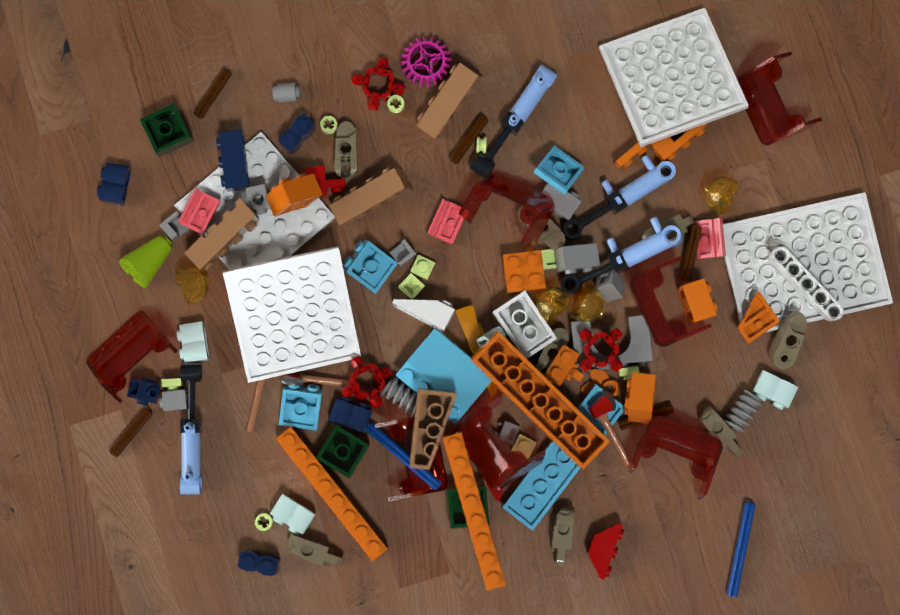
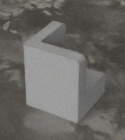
[160,211,189,242]
[389,239,416,268]
[595,269,625,302]

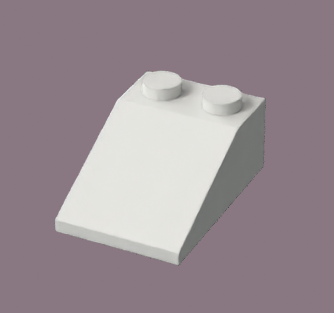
[492,291,557,359]
[392,299,455,333]

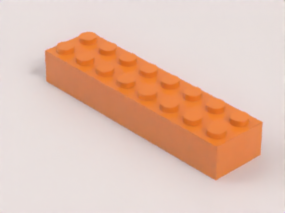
[469,332,610,469]

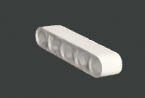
[769,247,844,322]

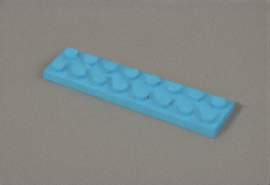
[501,384,625,531]

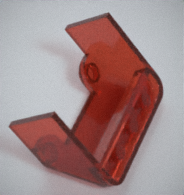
[737,52,823,146]
[458,173,555,253]
[629,256,712,347]
[86,311,178,403]
[455,391,546,490]
[628,416,723,500]
[374,417,448,501]

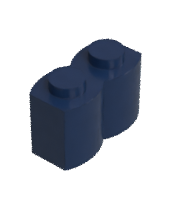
[279,114,316,155]
[97,162,131,206]
[328,396,373,433]
[237,550,281,576]

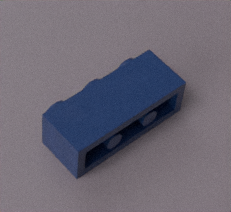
[216,130,250,192]

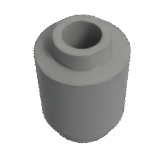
[272,82,301,103]

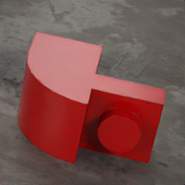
[305,165,347,199]

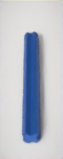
[366,423,442,490]
[727,502,756,597]

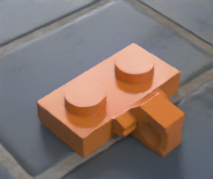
[544,344,584,387]

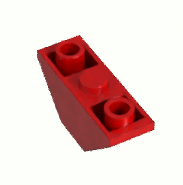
[587,523,624,580]

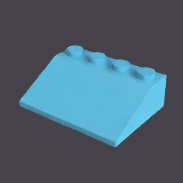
[396,328,491,425]

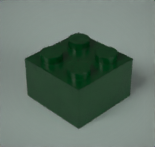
[140,103,194,157]
[316,425,370,479]
[447,486,490,529]

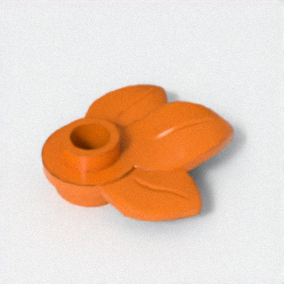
[581,369,620,397]

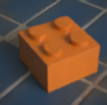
[266,173,323,217]
[502,250,546,295]
[677,279,718,326]
[625,372,656,424]

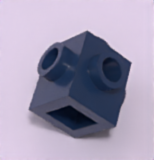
[127,377,161,406]

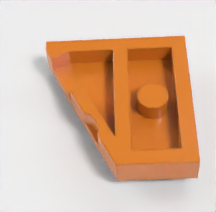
[737,291,780,344]

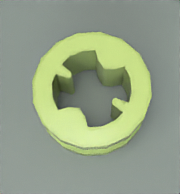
[387,95,404,113]
[320,116,338,134]
[476,136,487,154]
[255,513,273,531]

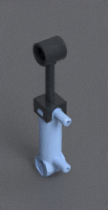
[470,64,558,179]
[562,155,676,241]
[561,217,683,295]
[180,363,202,495]

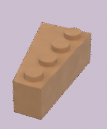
[416,63,483,139]
[329,167,414,226]
[185,198,259,272]
[409,388,458,470]

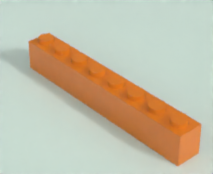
[276,427,388,561]
[442,433,506,591]

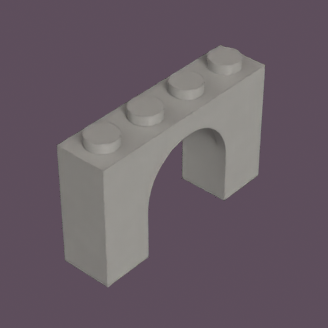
[570,315,653,372]

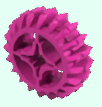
[401,36,452,88]

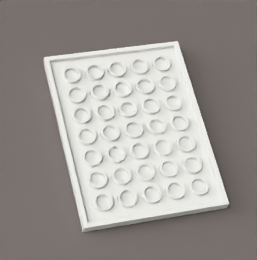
[723,192,893,333]

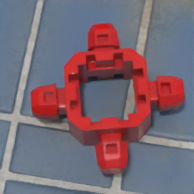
[352,58,405,111]
[578,328,623,372]
[341,356,392,408]

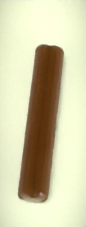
[194,69,232,119]
[449,115,488,164]
[680,225,702,281]
[618,404,674,430]
[109,408,152,457]

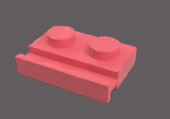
[178,188,221,235]
[427,199,468,245]
[694,218,726,260]

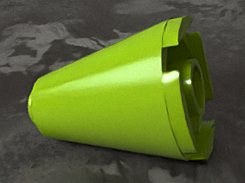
[119,236,172,288]

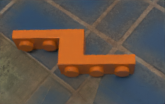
[614,123,708,170]

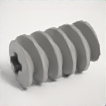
[380,377,417,417]
[724,390,763,432]

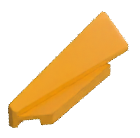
[455,305,497,398]

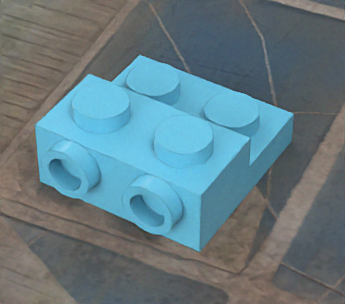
[533,146,585,195]
[343,240,398,294]
[279,384,323,431]

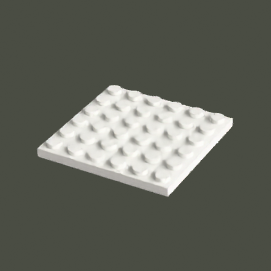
[599,8,749,147]
[174,132,335,270]
[223,246,361,383]

